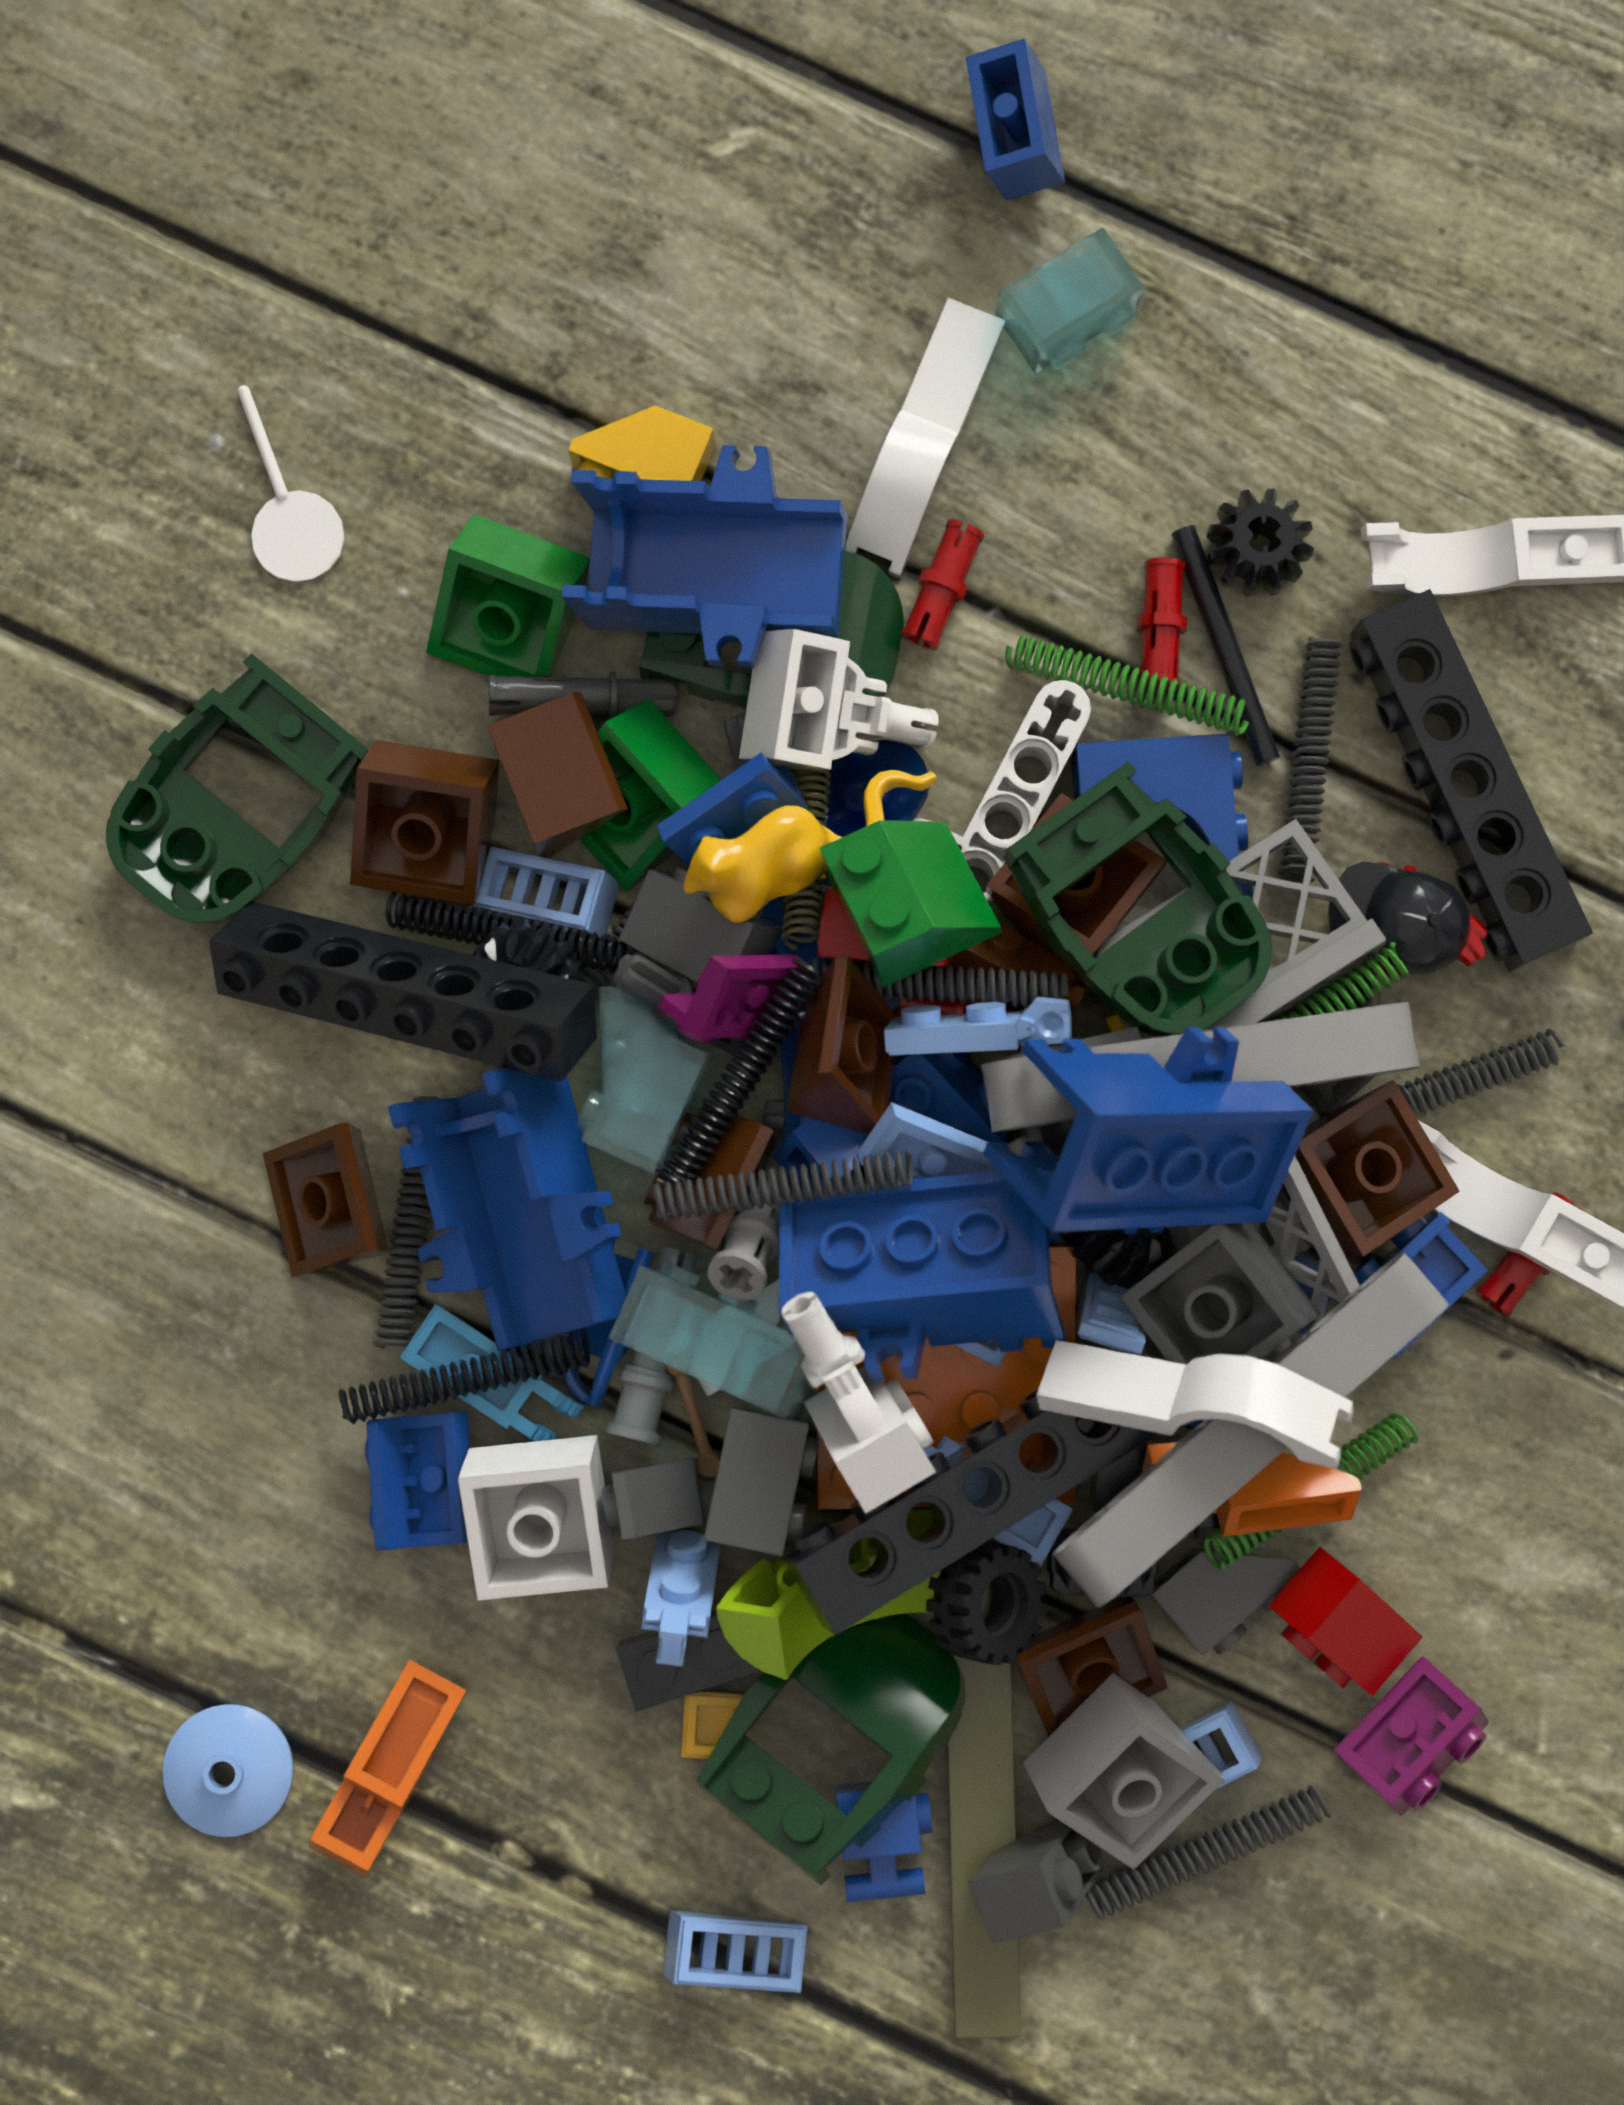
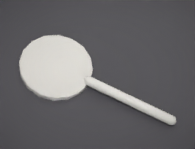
[238,385,345,583]

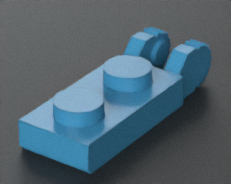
[400,1304,584,1441]

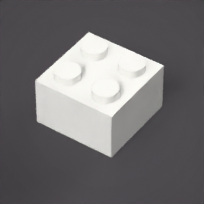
[458,1435,615,1600]

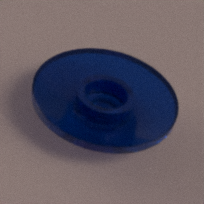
[809,740,929,837]

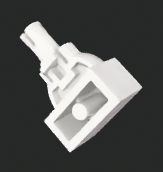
[739,629,939,770]
[781,1292,936,1514]

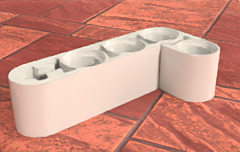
[907,680,1091,906]

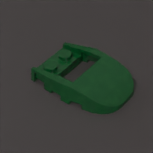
[639,550,904,709]
[106,654,369,923]
[1003,762,1272,1037]
[697,1614,966,1886]

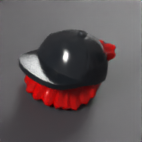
[1327,861,1488,977]

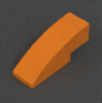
[1142,1442,1362,1537]
[309,1659,466,1878]

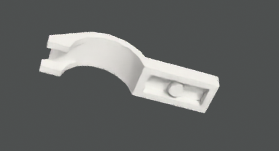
[845,298,1006,579]
[1361,515,1624,598]
[1418,1120,1624,1312]
[1037,1340,1353,1468]

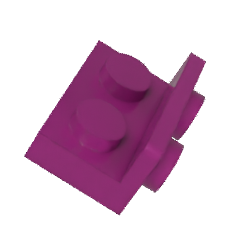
[658,954,814,1043]
[1334,1656,1489,1816]

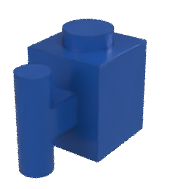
[835,1781,932,1903]

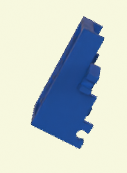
[562,445,848,668]
[983,1027,1314,1234]
[388,1069,631,1351]
[779,1170,1066,1382]

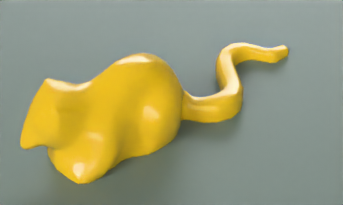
[684,770,937,923]

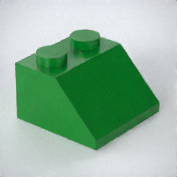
[426,514,590,677]
[580,699,721,892]
[820,820,1002,988]

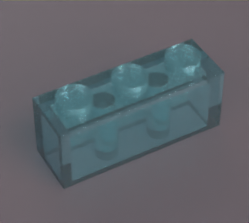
[609,1261,813,1420]

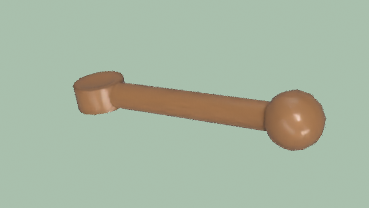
[665,1351,721,1478]

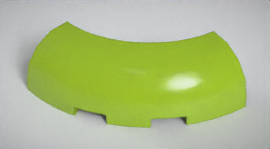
[716,1509,940,1680]

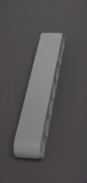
[981,1002,1420,1132]
[1053,1252,1449,1607]

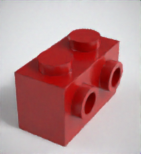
[1269,1546,1423,1696]

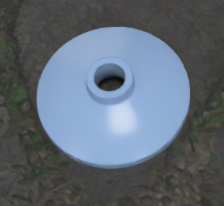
[162,1704,294,1837]

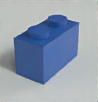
[966,38,1065,201]

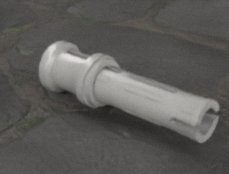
[707,1137,791,1301]
[604,1246,699,1446]

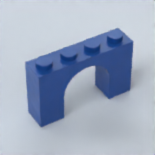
[1071,733,1253,1004]

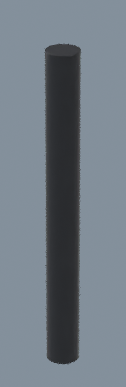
[1171,525,1281,767]

